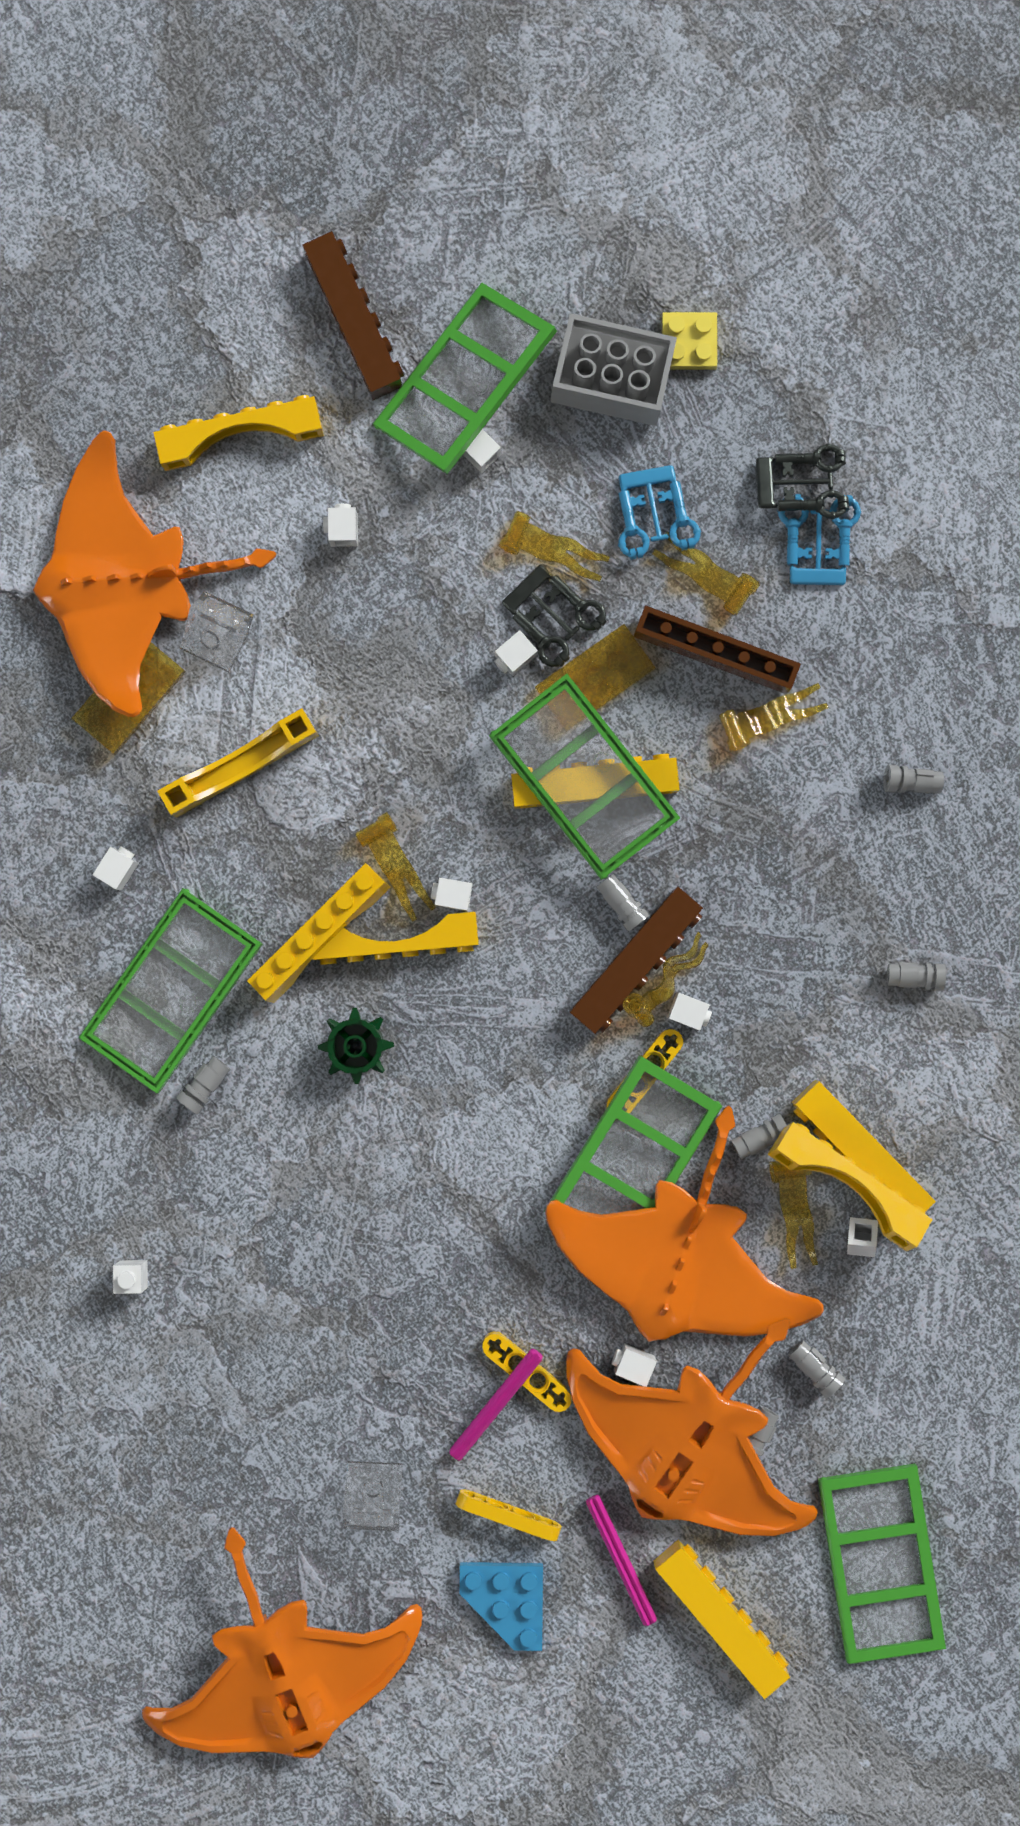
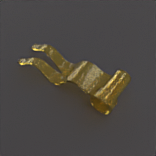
[498,511,610,582]
[652,531,760,616]
[719,683,829,752]
[355,812,436,922]
[623,932,708,1027]
[769,1161,818,1269]

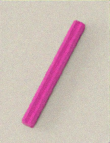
[449,1348,543,1461]
[586,1495,657,1626]

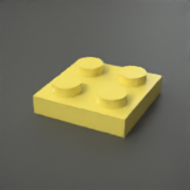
[662,312,717,370]

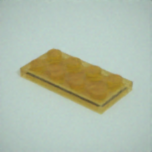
[535,624,656,732]
[71,642,186,755]

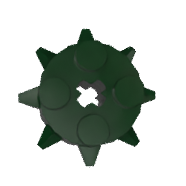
[318,1008,394,1084]

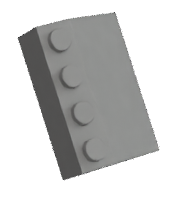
[550,313,677,426]

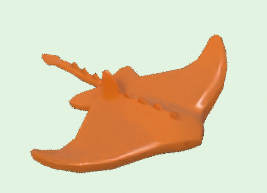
[33,430,277,717]
[545,1105,824,1342]
[566,1318,818,1536]
[142,1527,423,1758]

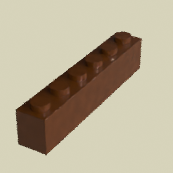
[302,231,404,401]
[633,605,801,694]
[569,887,703,1034]

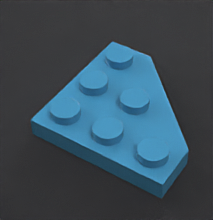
[459,1562,543,1651]

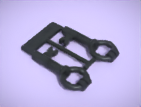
[756,443,849,520]
[502,565,607,668]

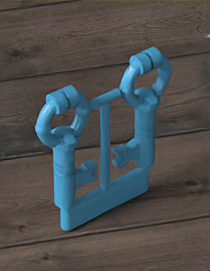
[618,465,701,560]
[777,494,861,585]

